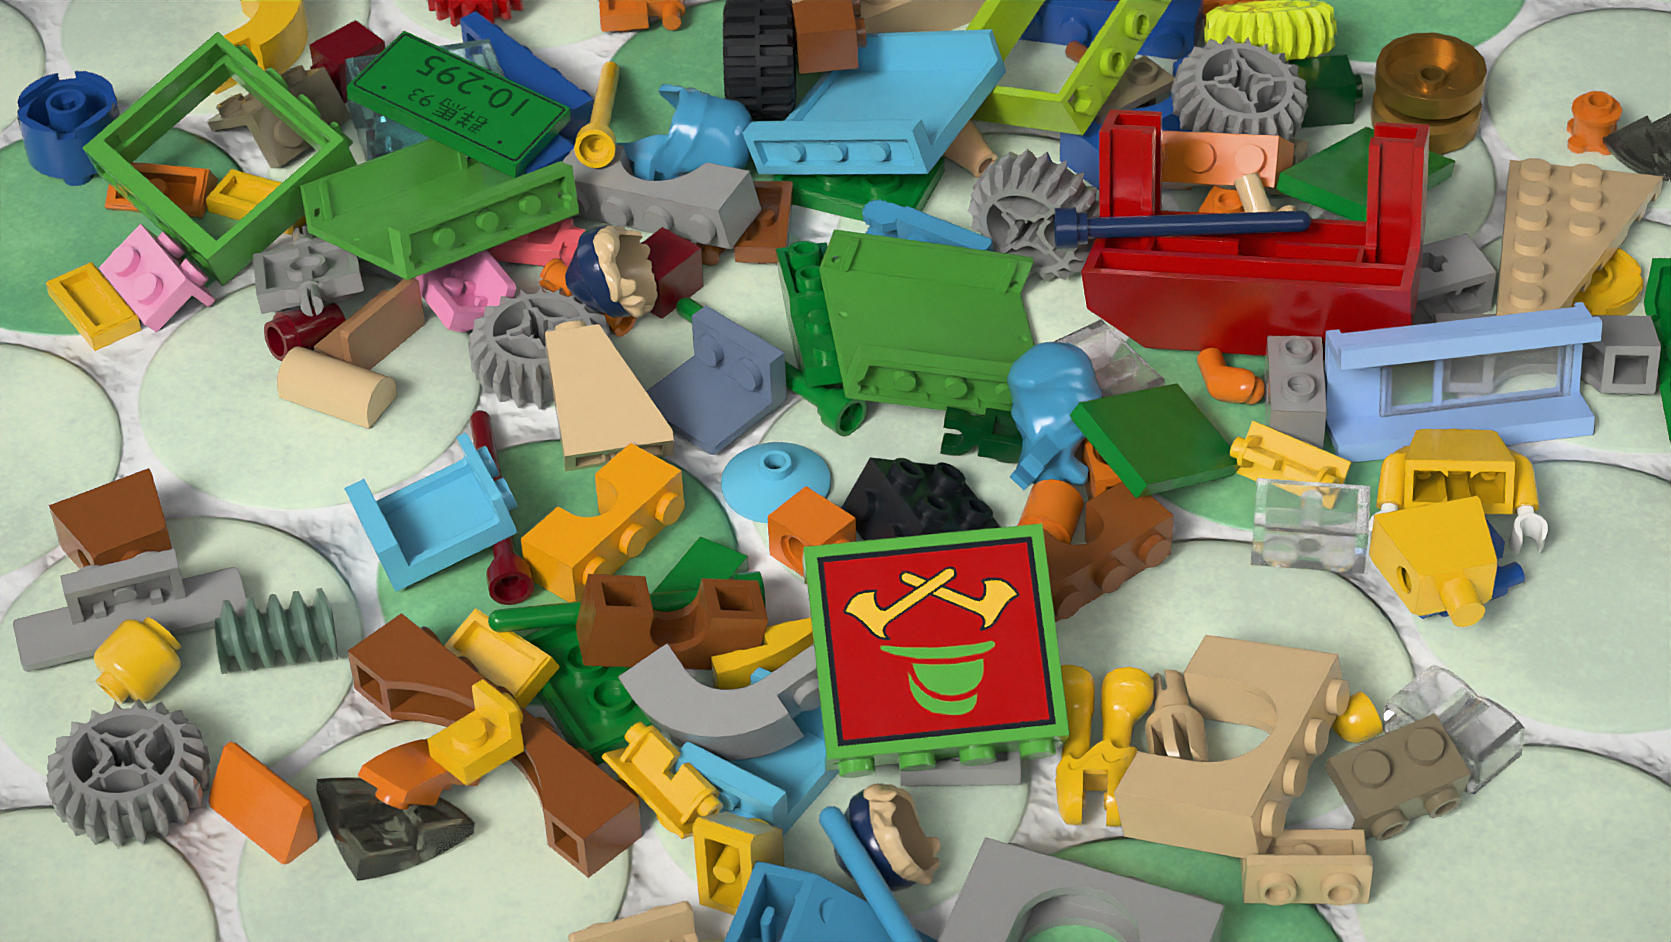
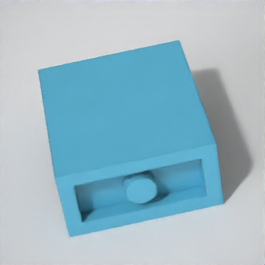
[344,432,518,592]
[674,667,839,836]

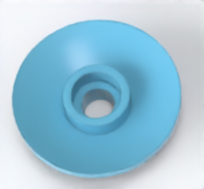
[721,442,831,524]

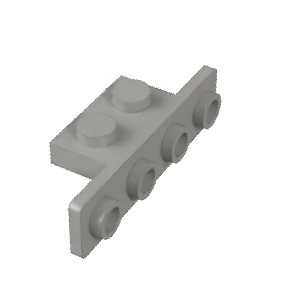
[13,548,246,672]

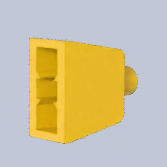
[1369,496,1497,627]

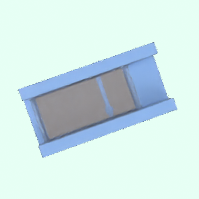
[1324,302,1602,463]

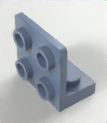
[646,305,787,455]

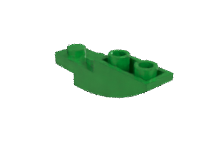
[775,241,842,387]

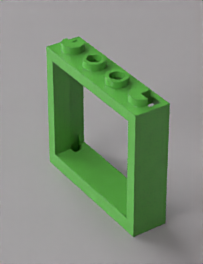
[83,31,357,286]

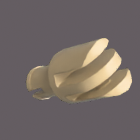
[1145,670,1210,762]

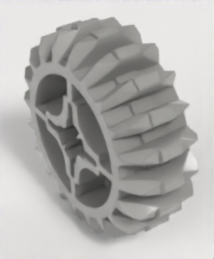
[1171,35,1308,141]
[967,149,1099,283]
[468,286,612,410]
[46,699,211,848]

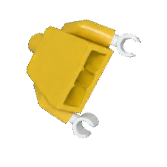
[1369,428,1548,554]

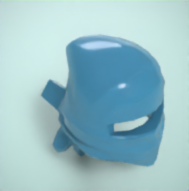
[616,84,752,181]
[1007,342,1102,490]

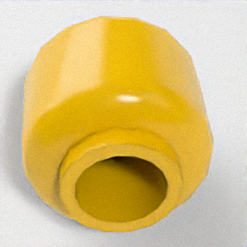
[94,617,181,704]

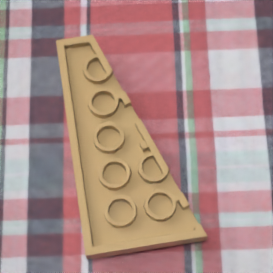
[1496,158,1664,316]

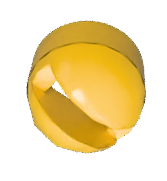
[1332,691,1383,744]

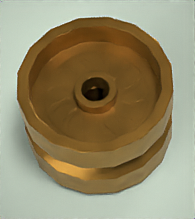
[1370,33,1487,154]

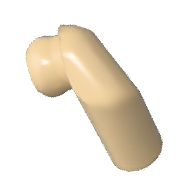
[1234,172,1297,212]

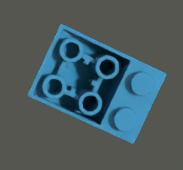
[724,861,938,942]

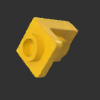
[427,679,524,786]

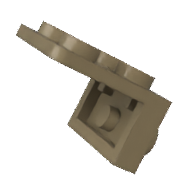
[207,65,352,168]

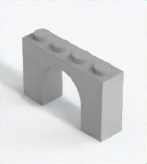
[938,837,1224,942]

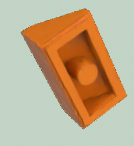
[105,162,218,218]
[209,741,318,865]

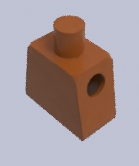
[49,468,172,569]

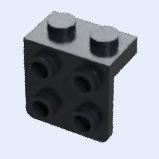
[841,457,1001,541]

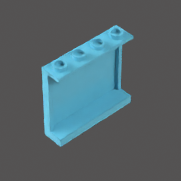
[742,29,1006,174]

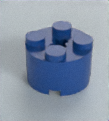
[17,71,120,186]

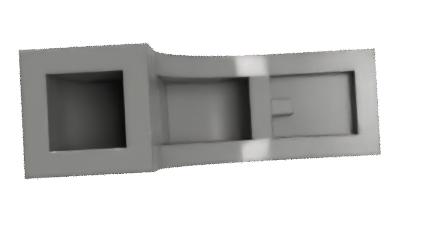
[618,644,821,760]

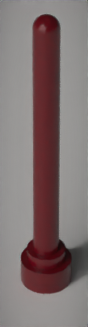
[470,410,534,605]

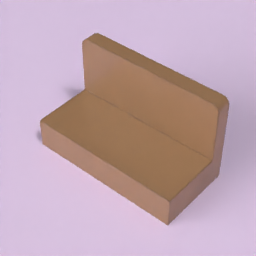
[314,278,425,370]

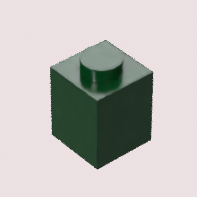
[1289,55,1363,128]

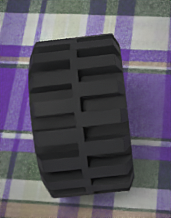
[723,0,796,119]

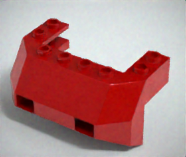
[1081,109,1430,360]

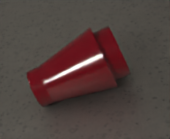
[264,303,345,361]

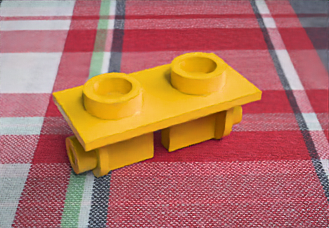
[1230,421,1352,513]
[602,722,723,839]

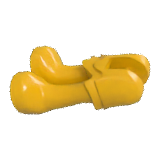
[1055,664,1154,827]

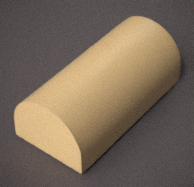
[277,346,398,429]

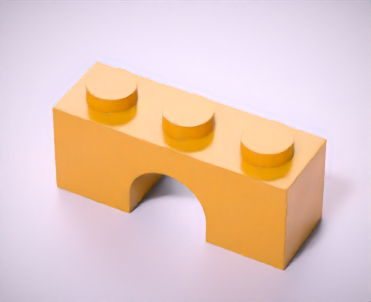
[521,443,685,602]

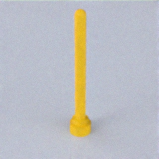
[574,61,620,168]

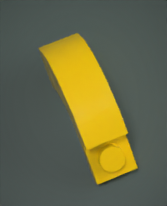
[213,0,308,95]

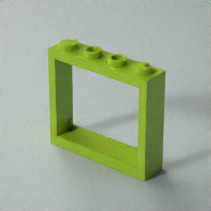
[966,0,1172,135]

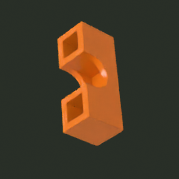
[1162,131,1294,195]

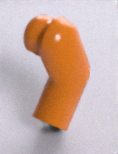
[1197,348,1265,405]

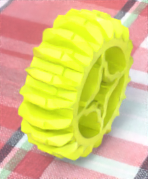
[1204,0,1337,61]

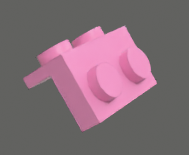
[99,224,216,333]
[414,249,516,332]

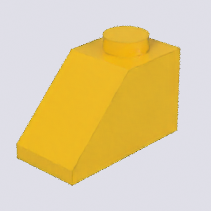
[692,812,785,915]

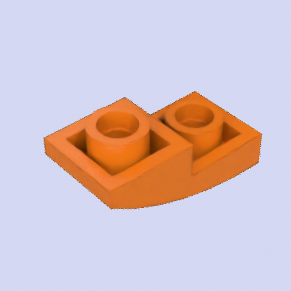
[358,739,481,810]

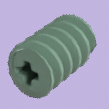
[215,588,338,674]

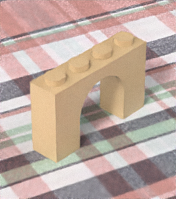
[1114,635,1350,859]

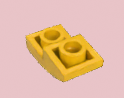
[711,617,814,690]

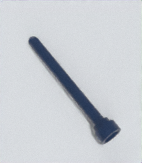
[1054,207,1311,251]

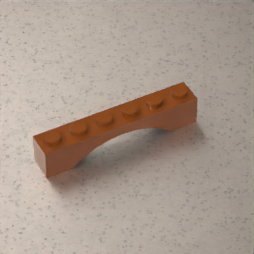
[348,613,642,878]

